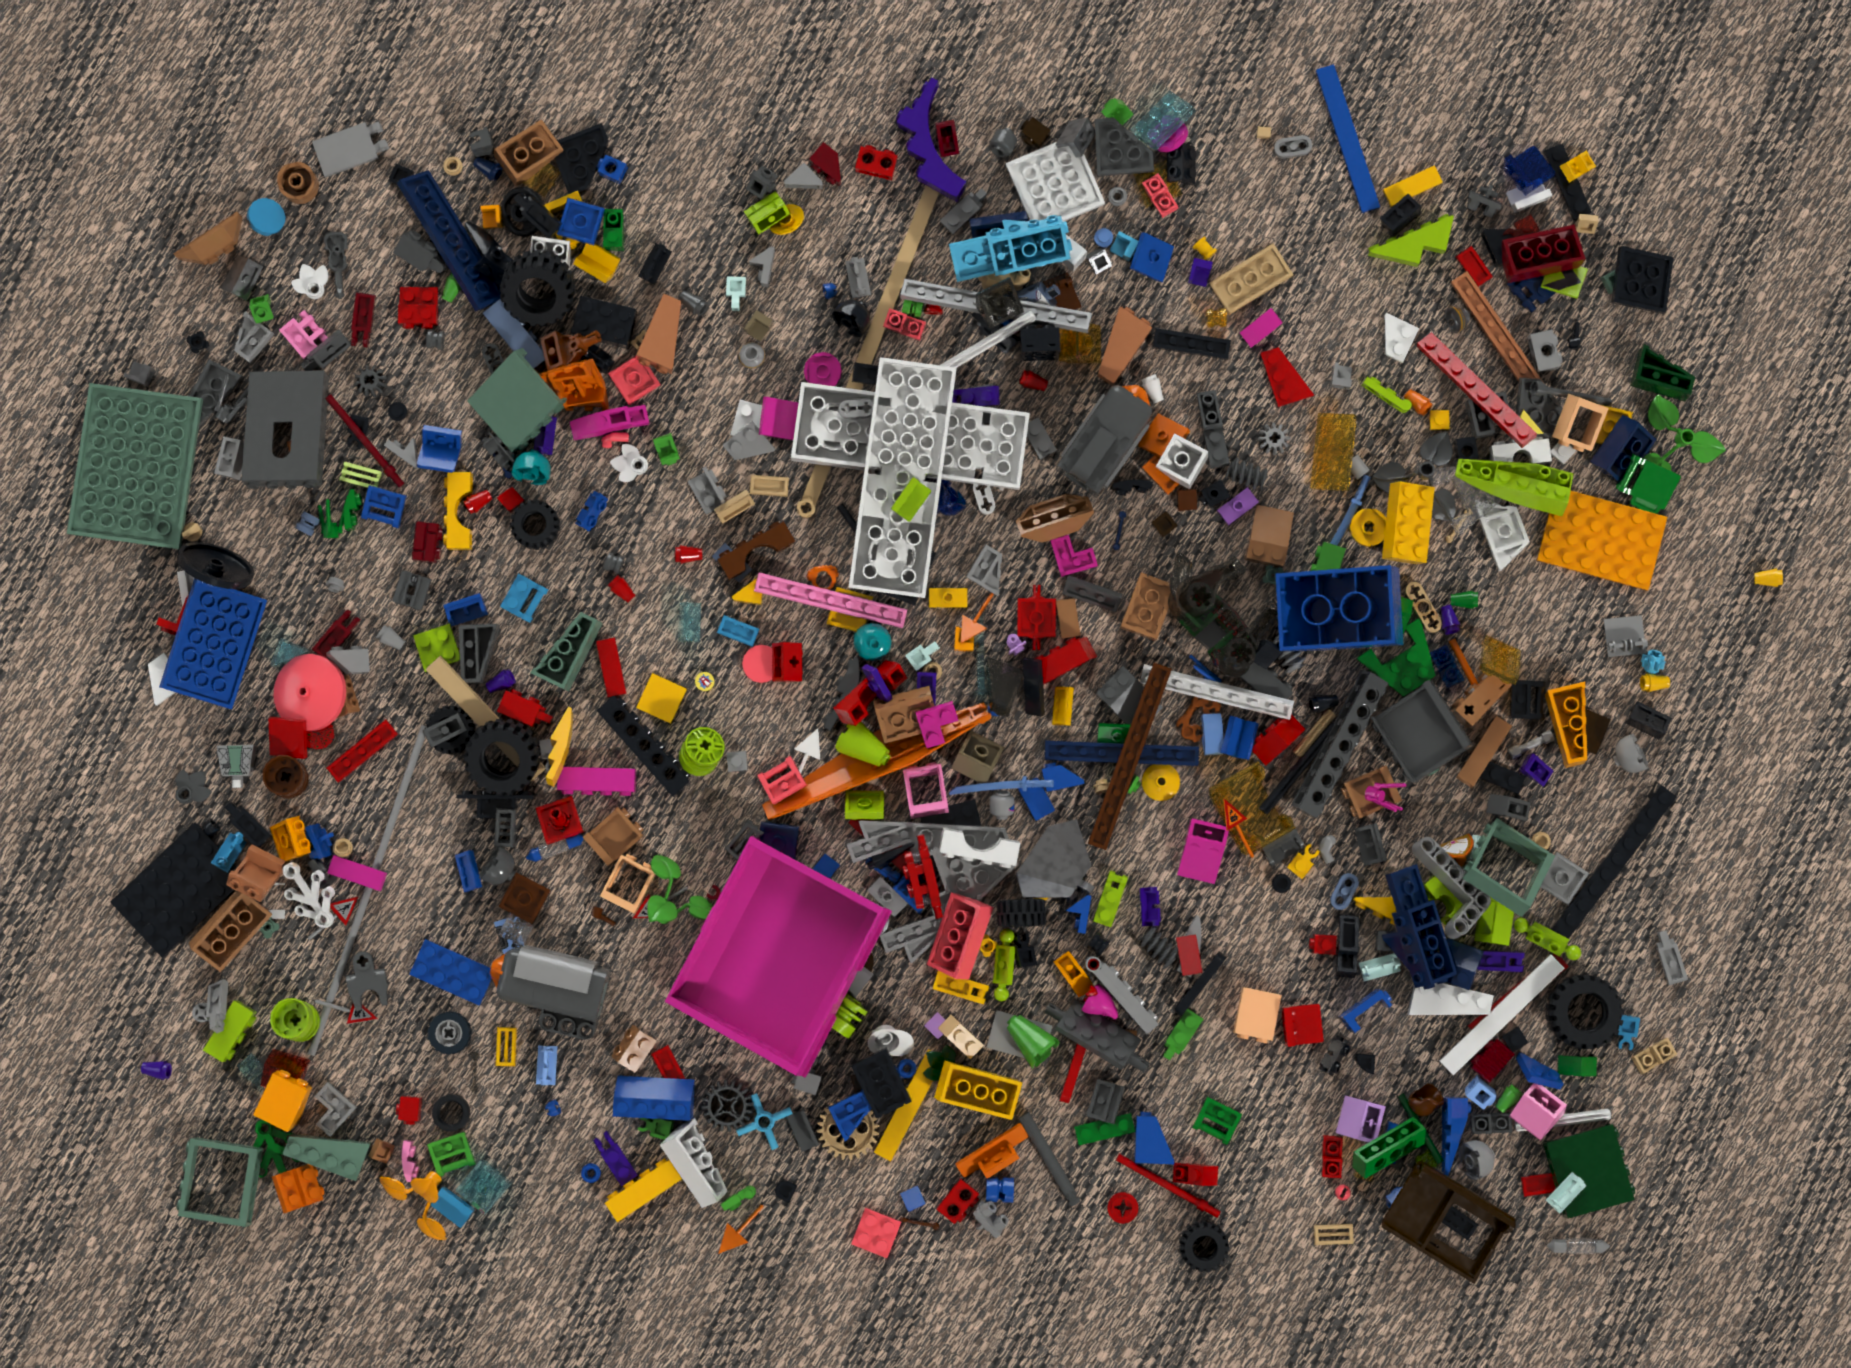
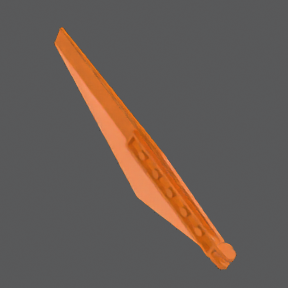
[762,703,991,820]

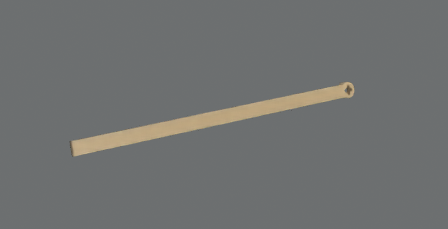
[797,186,939,518]

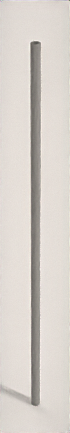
[307,725,427,1056]

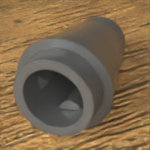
[679,290,708,316]

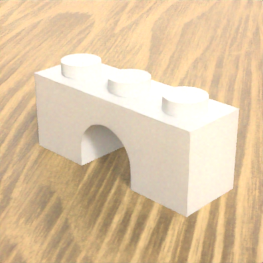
[1489,437,1552,465]

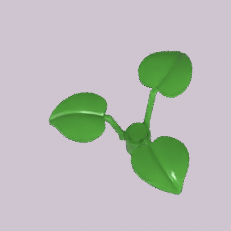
[1640,395,1726,472]
[647,855,714,924]

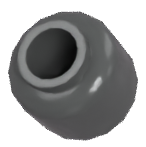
[990,128,1017,157]

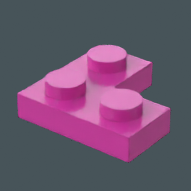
[1050,535,1098,577]
[916,701,958,748]

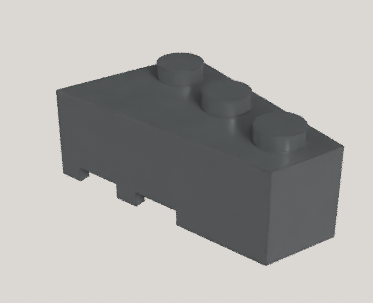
[459,624,500,684]

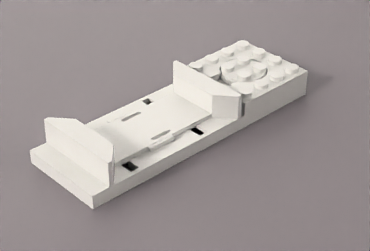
[849,357,957,598]
[791,382,1030,491]

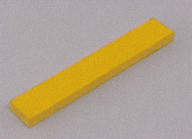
[874,1049,933,1162]

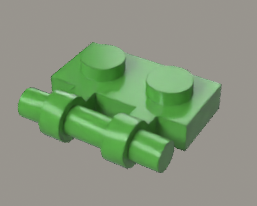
[721,1186,756,1212]

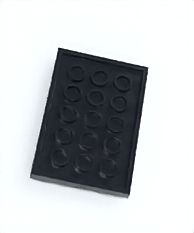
[110,822,237,958]

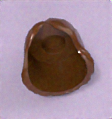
[1408,1083,1444,1116]

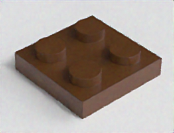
[498,872,551,924]

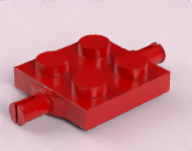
[1017,585,1056,650]

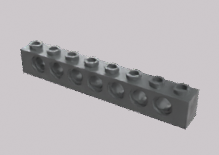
[1291,670,1388,818]

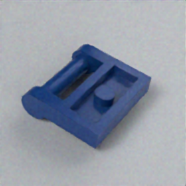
[361,485,407,528]

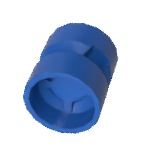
[986,1177,1014,1203]

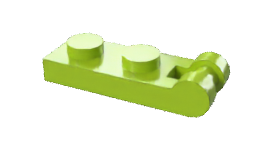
[1361,376,1412,413]
[1093,870,1128,927]

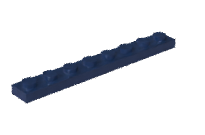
[1044,741,1199,766]

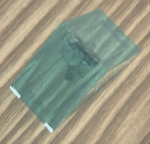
[270,638,310,668]

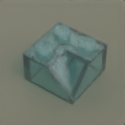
[455,1158,513,1215]

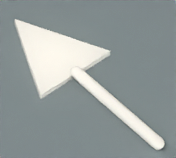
[794,729,820,773]

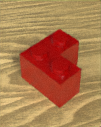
[1252,714,1305,766]

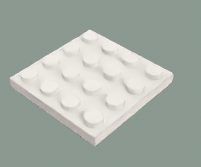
[1005,142,1105,222]

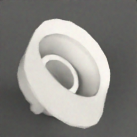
[868,1024,914,1056]

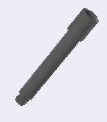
[1019,1111,1080,1206]

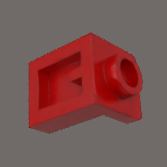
[1309,934,1337,955]

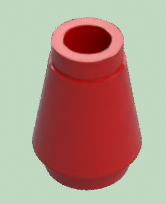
[1019,370,1048,391]
[462,489,492,514]
[674,545,702,564]
[607,575,635,603]

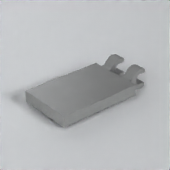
[312,122,390,178]

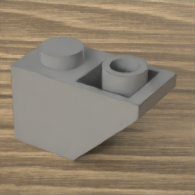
[326,646,370,675]

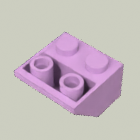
[1336,1095,1386,1142]

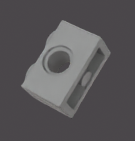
[1527,329,1563,373]

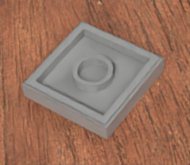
[1540,852,1589,905]

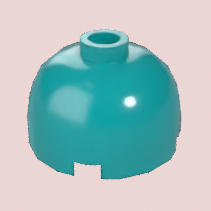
[512,450,551,485]
[853,623,892,661]

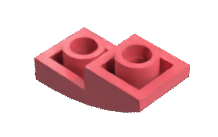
[1142,173,1178,218]
[883,308,926,341]

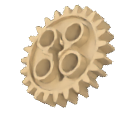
[817,1097,880,1160]

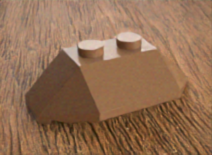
[173,211,243,265]
[1016,494,1094,543]

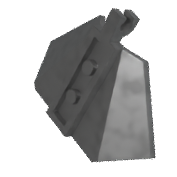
[1016,819,1094,898]

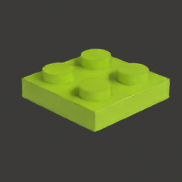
[413,624,460,672]
[845,791,884,820]

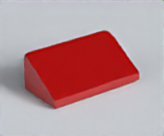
[1176,934,1202,976]

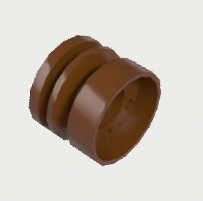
[263,755,309,799]

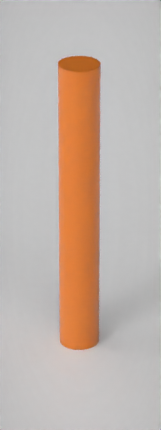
[1448,638,1478,685]

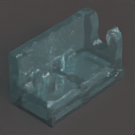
[678,602,701,643]

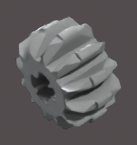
[1258,422,1291,455]

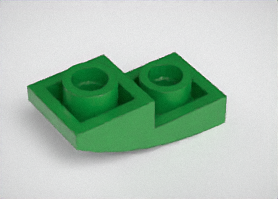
[344,489,362,531]

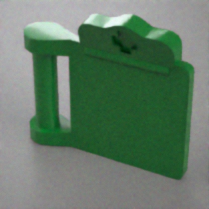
[1615,454,1681,514]

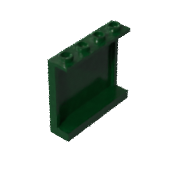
[1542,1123,1636,1219]

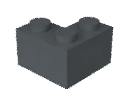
[1465,391,1509,439]

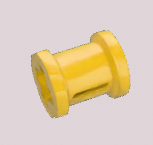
[1192,236,1217,260]

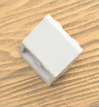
[530,236,571,271]

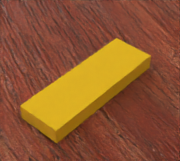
[1383,165,1443,207]

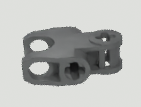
[346,951,388,1011]

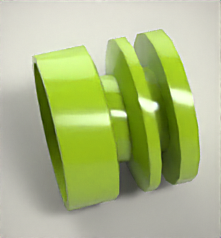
[679,727,725,776]
[832,994,868,1039]
[270,998,320,1042]

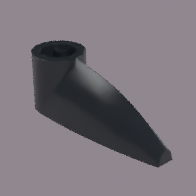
[465,222,504,256]

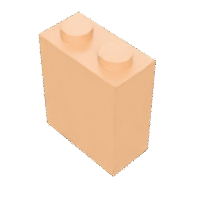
[1233,987,1282,1043]

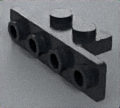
[456,791,536,818]

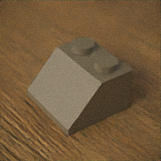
[951,730,1005,783]

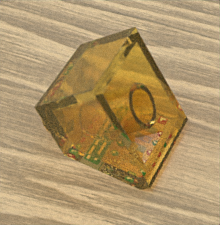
[1059,324,1101,364]

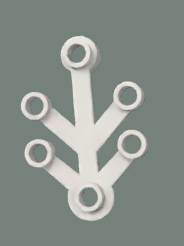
[283,862,335,928]

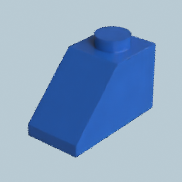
[1041,762,1084,792]

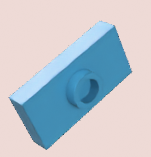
[717,615,760,647]

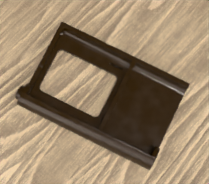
[1382,1161,1516,1284]

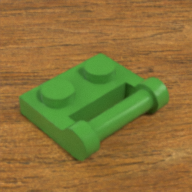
[427,1131,476,1177]

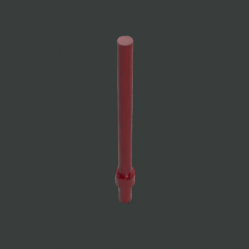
[325,394,405,488]

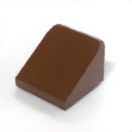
[1177,489,1197,511]

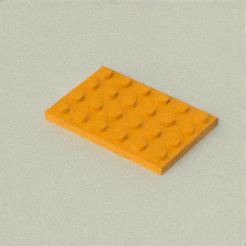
[1536,491,1668,591]

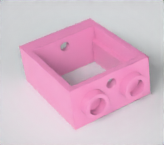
[903,762,949,819]

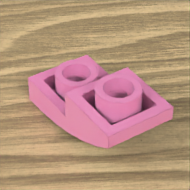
[402,1140,419,1182]

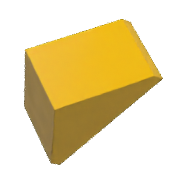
[732,578,763,605]

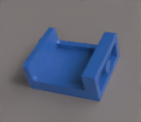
[1339,989,1392,1033]

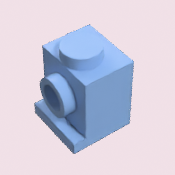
[1465,1075,1496,1110]

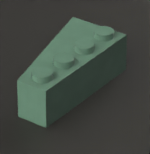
[530,612,603,692]
[282,1134,372,1181]

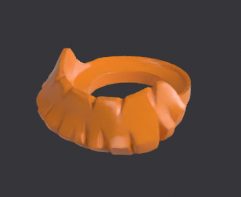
[807,565,839,590]

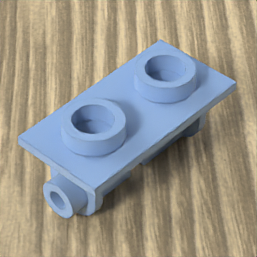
[536,1045,558,1085]

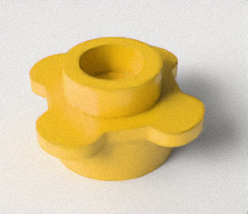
[979,934,998,957]

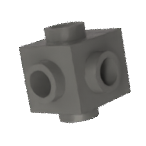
[746,166,778,199]

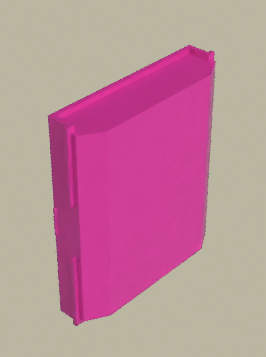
[665,836,892,1078]

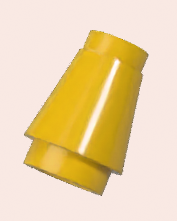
[1754,568,1783,587]
[1640,673,1670,692]

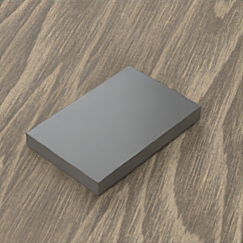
[986,1010,1052,1063]

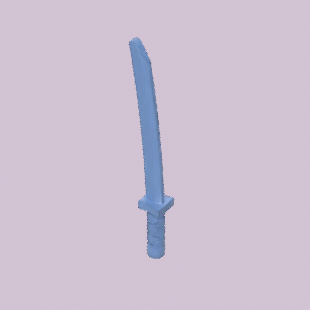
[1330,475,1371,546]
[949,776,1054,795]

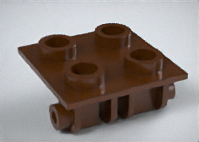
[1042,272,1081,310]

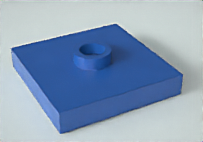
[557,198,605,246]
[1130,233,1174,282]

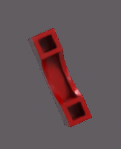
[833,660,907,726]

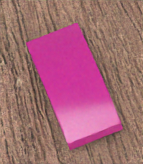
[1240,308,1283,348]

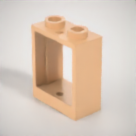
[1552,394,1609,452]
[600,853,655,914]

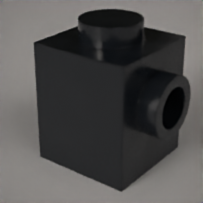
[1199,480,1230,509]

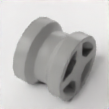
[192,1003,209,1022]

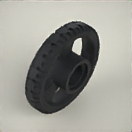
[501,187,545,237]

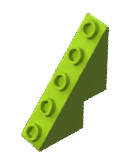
[1368,214,1454,267]

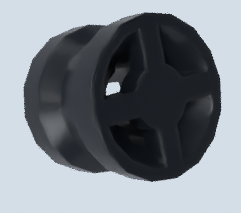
[1087,933,1110,956]

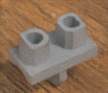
[973,1200,1009,1238]

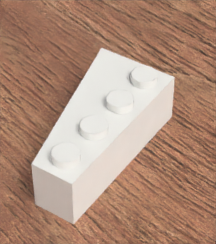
[1407,983,1494,1015]
[660,1118,727,1208]

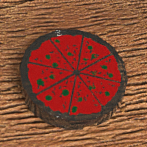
[307,722,338,752]

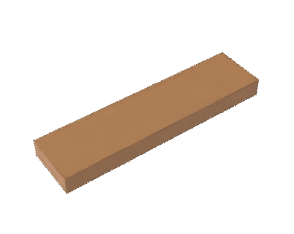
[1456,715,1512,788]

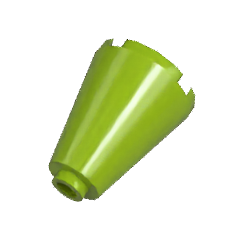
[835,722,891,767]

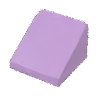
[924,1012,945,1039]

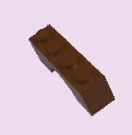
[717,521,795,581]

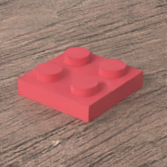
[851,1207,901,1258]

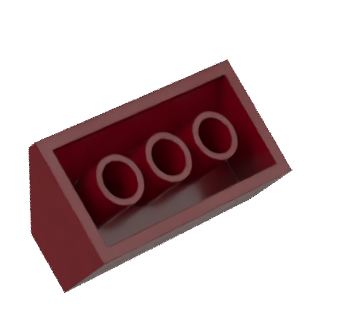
[1502,224,1586,283]

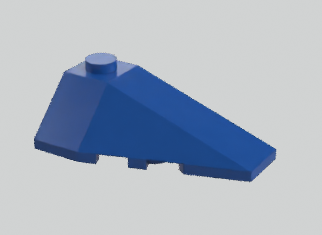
[1442,1097,1471,1176]

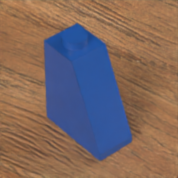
[1134,1112,1174,1165]

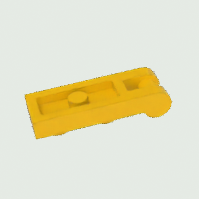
[932,971,989,1004]

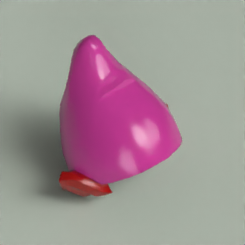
[1081,984,1118,1019]

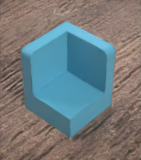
[1110,231,1138,261]

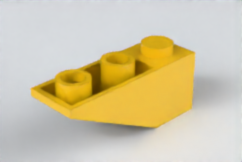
[1352,897,1397,927]

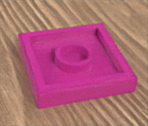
[759,397,798,441]

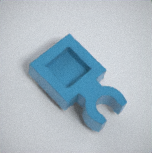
[1618,1015,1640,1050]

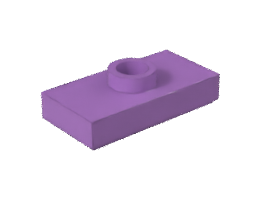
[1217,487,1259,526]

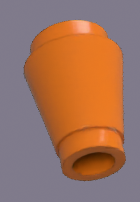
[1404,389,1433,416]

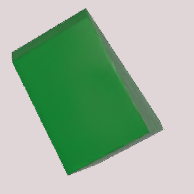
[1558,1055,1597,1076]

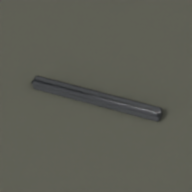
[1259,722,1334,814]

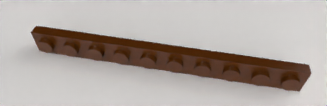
[1088,662,1172,850]

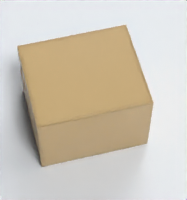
[1256,126,1271,139]

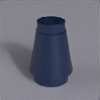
[473,157,503,181]

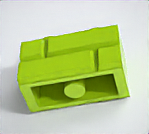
[744,191,790,235]

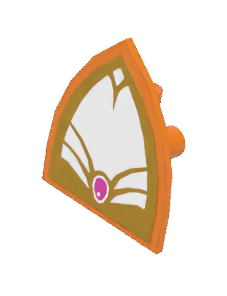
[1440,834,1474,866]

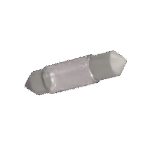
[1547,1238,1610,1254]

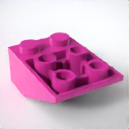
[1177,818,1229,884]

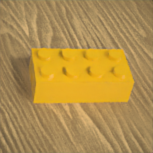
[1382,481,1435,564]
[934,1060,1023,1120]

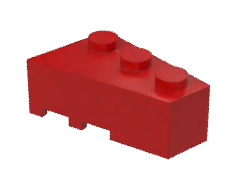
[1035,637,1097,685]

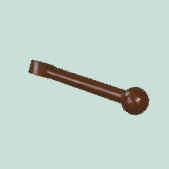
[899,1217,940,1230]

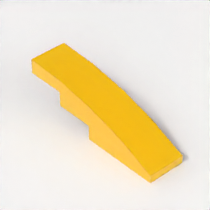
[546,706,573,787]

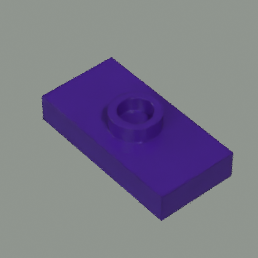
[861,664,892,702]

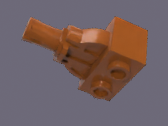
[540,330,601,371]

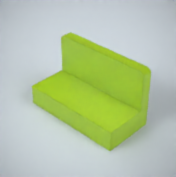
[891,477,931,522]

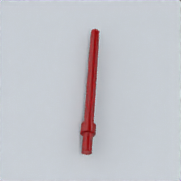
[1116,1154,1221,1218]

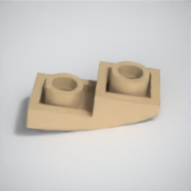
[1631,1037,1677,1074]

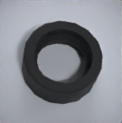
[432,1094,470,1131]

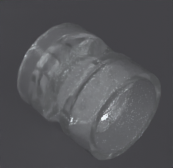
[498,913,534,947]

